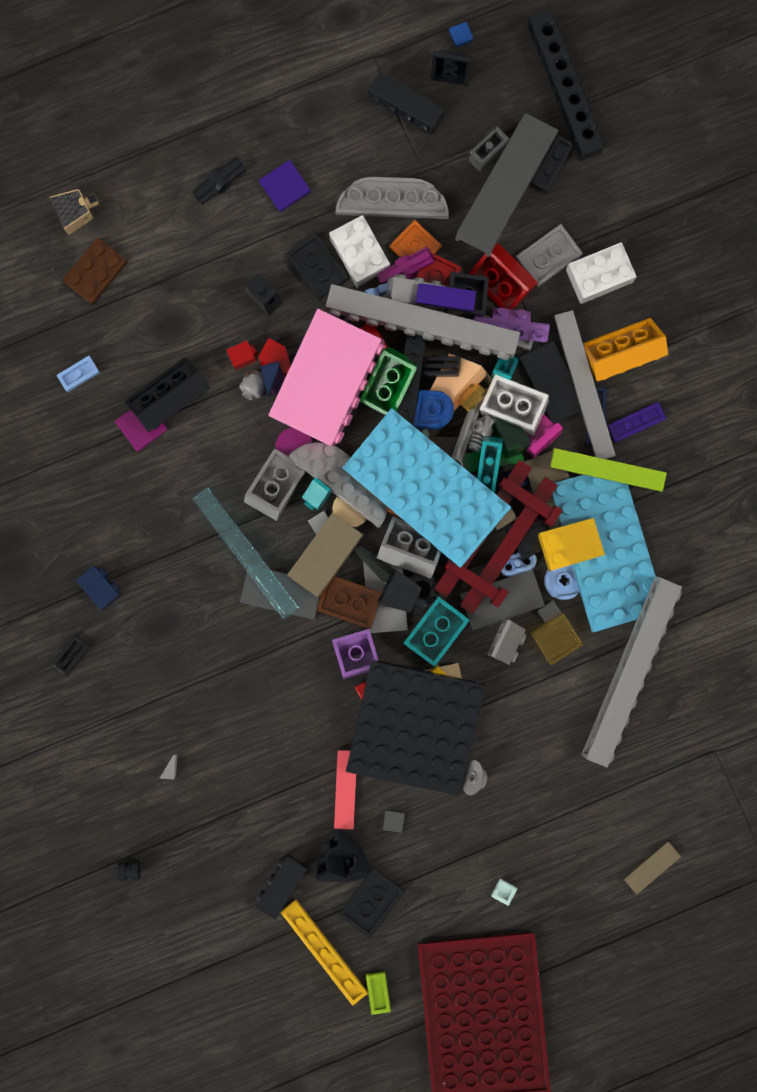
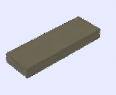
[623,841,681,895]

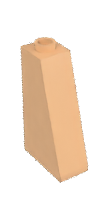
[430,353,487,411]

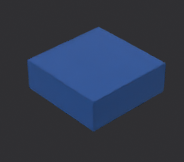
[449,22,473,48]

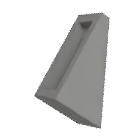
[160,754,178,779]

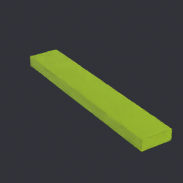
[550,448,667,492]

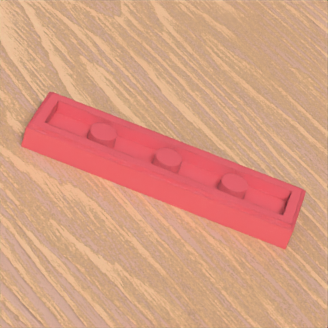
[334,750,356,829]

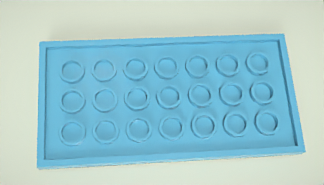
[343,408,511,568]
[551,475,656,632]

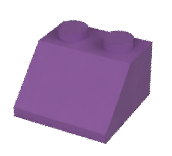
[332,629,379,679]

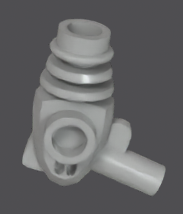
[469,415,494,453]

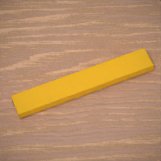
[280,899,368,1006]

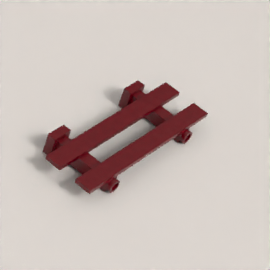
[434,459,563,614]

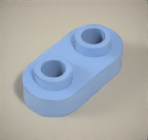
[500,553,537,577]

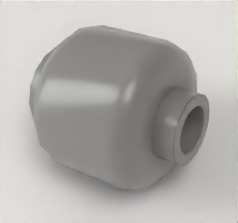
[239,370,266,400]

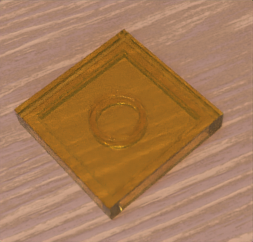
[530,612,583,666]

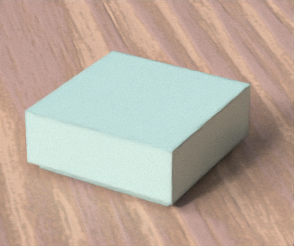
[491,878,518,906]

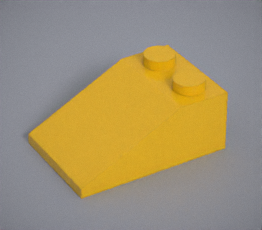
[538,518,605,572]

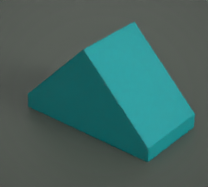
[491,357,519,380]

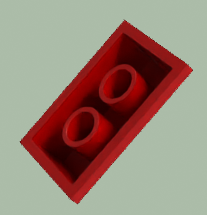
[469,243,538,310]

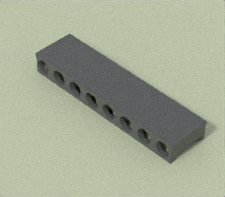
[455,113,559,257]

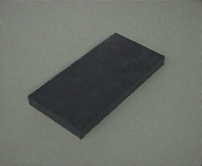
[519,341,581,425]

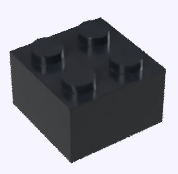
[443,272,489,319]

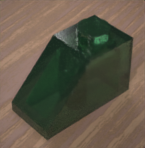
[491,417,530,459]

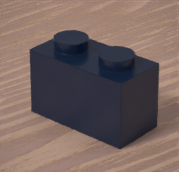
[76,565,122,610]

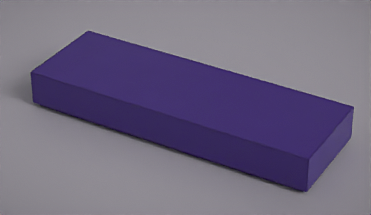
[416,283,476,312]
[607,402,666,443]

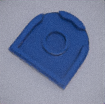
[413,390,454,429]

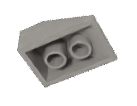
[244,449,306,521]
[487,619,527,665]

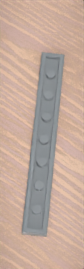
[554,310,616,459]

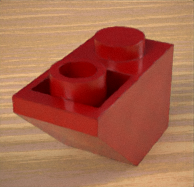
[258,338,291,379]

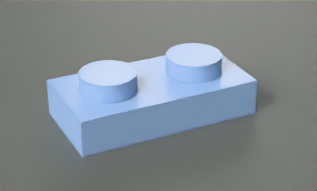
[57,356,100,392]

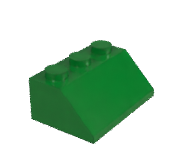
[360,347,418,415]

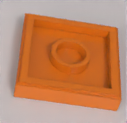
[389,220,442,258]

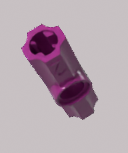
[377,246,435,284]

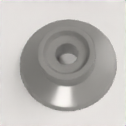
[462,760,487,795]

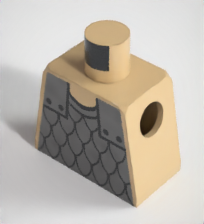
[49,189,99,235]

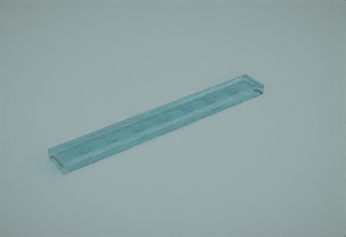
[192,487,299,620]

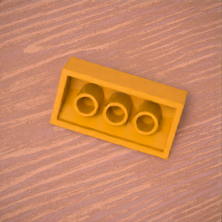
[583,318,668,382]

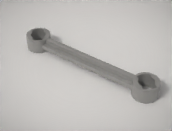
[451,374,493,467]

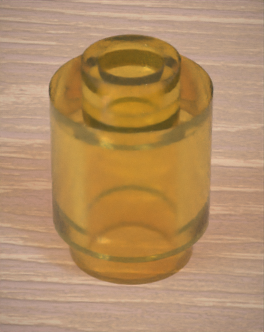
[458,383,486,412]

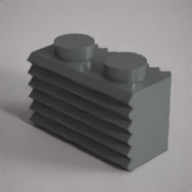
[469,127,509,172]

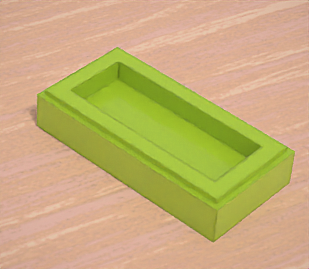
[366,971,391,1015]

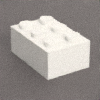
[329,215,390,288]
[566,242,637,304]
[480,375,549,436]

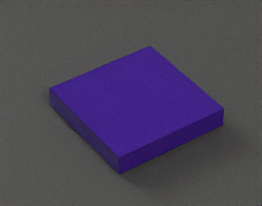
[259,160,311,212]

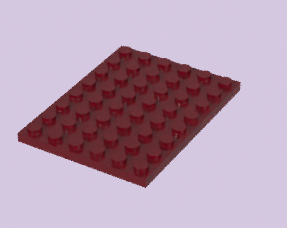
[418,932,551,1092]

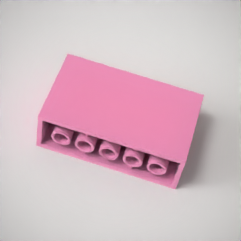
[268,309,386,446]

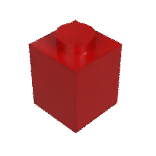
[227,341,258,371]

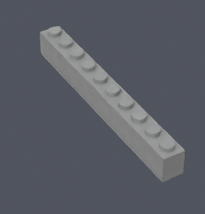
[326,284,520,360]
[581,576,682,768]

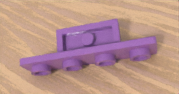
[473,308,550,342]

